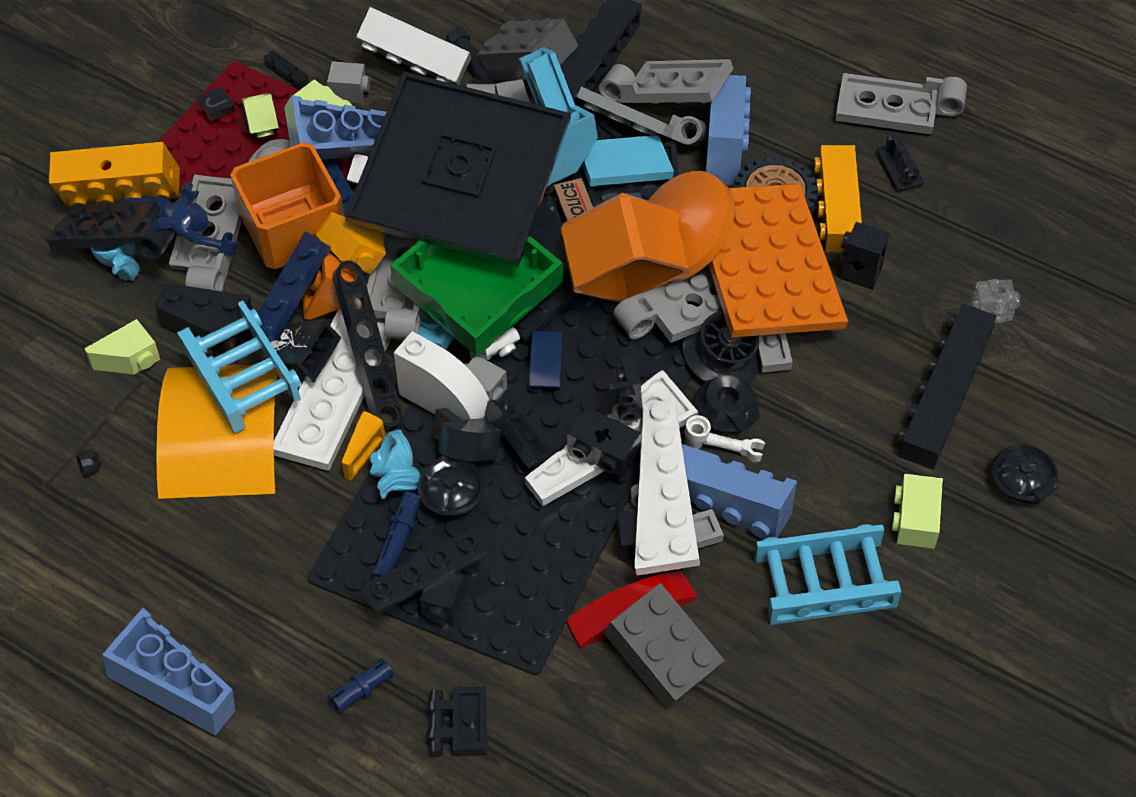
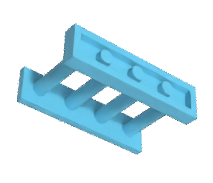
[177,301,301,433]
[755,524,901,625]

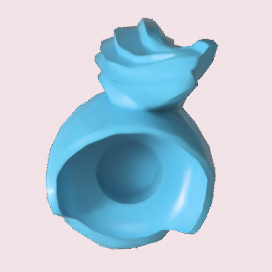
[91,247,140,281]
[370,429,421,499]

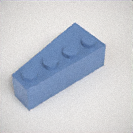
[706,75,751,185]
[284,95,386,160]
[682,444,797,539]
[102,608,235,736]

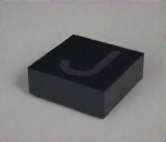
[197,87,236,121]

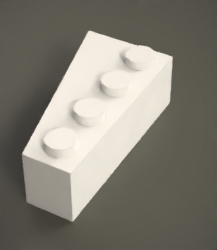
[356,7,471,85]

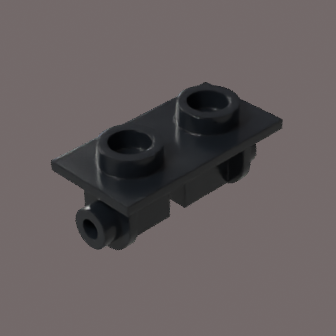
[877,133,925,191]

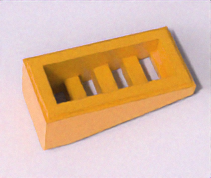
[342,411,385,481]

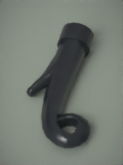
[446,27,492,87]

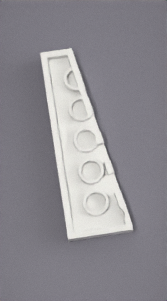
[525,370,698,506]
[635,399,700,575]

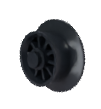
[682,311,761,384]

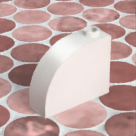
[394,331,490,420]

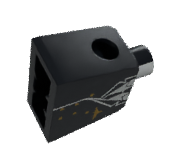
[271,319,342,383]

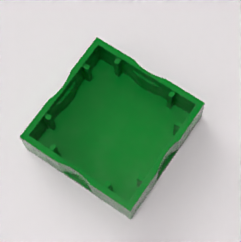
[390,236,563,357]

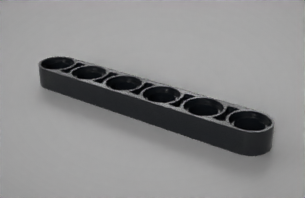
[332,260,403,431]

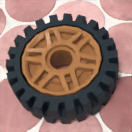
[733,156,818,218]

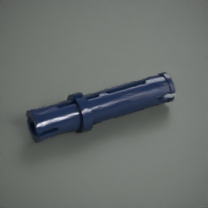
[371,492,422,580]

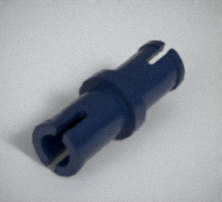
[328,658,394,713]

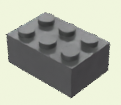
[477,18,579,81]
[603,583,725,710]

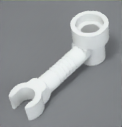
[684,415,765,462]

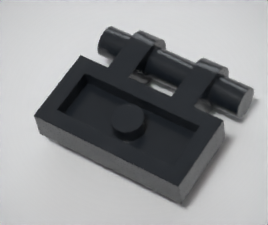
[426,686,487,757]

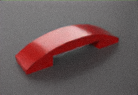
[566,571,697,649]

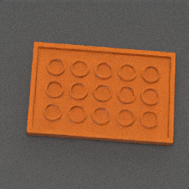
[709,184,848,338]

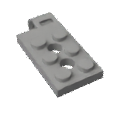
[599,59,733,104]
[835,73,967,134]
[577,87,709,147]
[169,175,242,291]
[361,232,424,340]
[613,268,723,342]

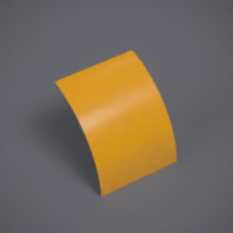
[157,364,278,499]

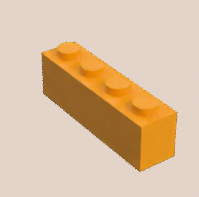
[814,145,862,252]

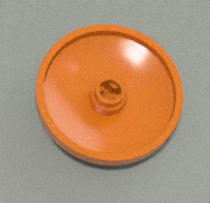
[648,171,735,282]

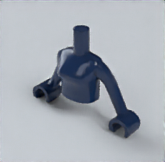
[152,182,239,256]

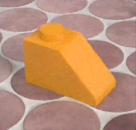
[316,211,386,275]

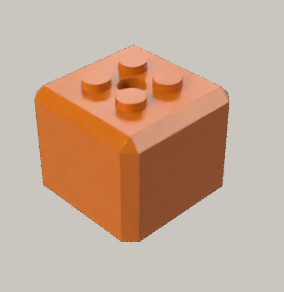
[230,142,344,269]
[560,193,689,303]

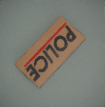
[554,178,593,221]

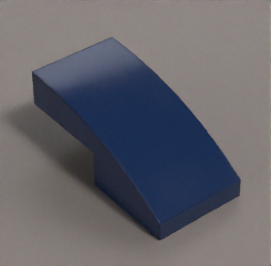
[529,331,563,389]

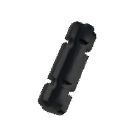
[264,50,309,88]

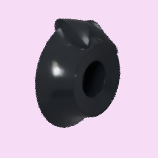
[694,376,760,433]
[992,444,1059,504]
[418,455,484,516]

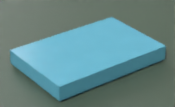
[582,135,674,186]

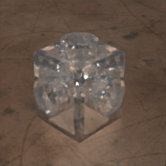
[971,279,1020,323]

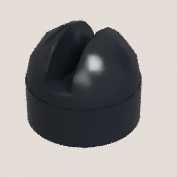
[76,450,102,477]

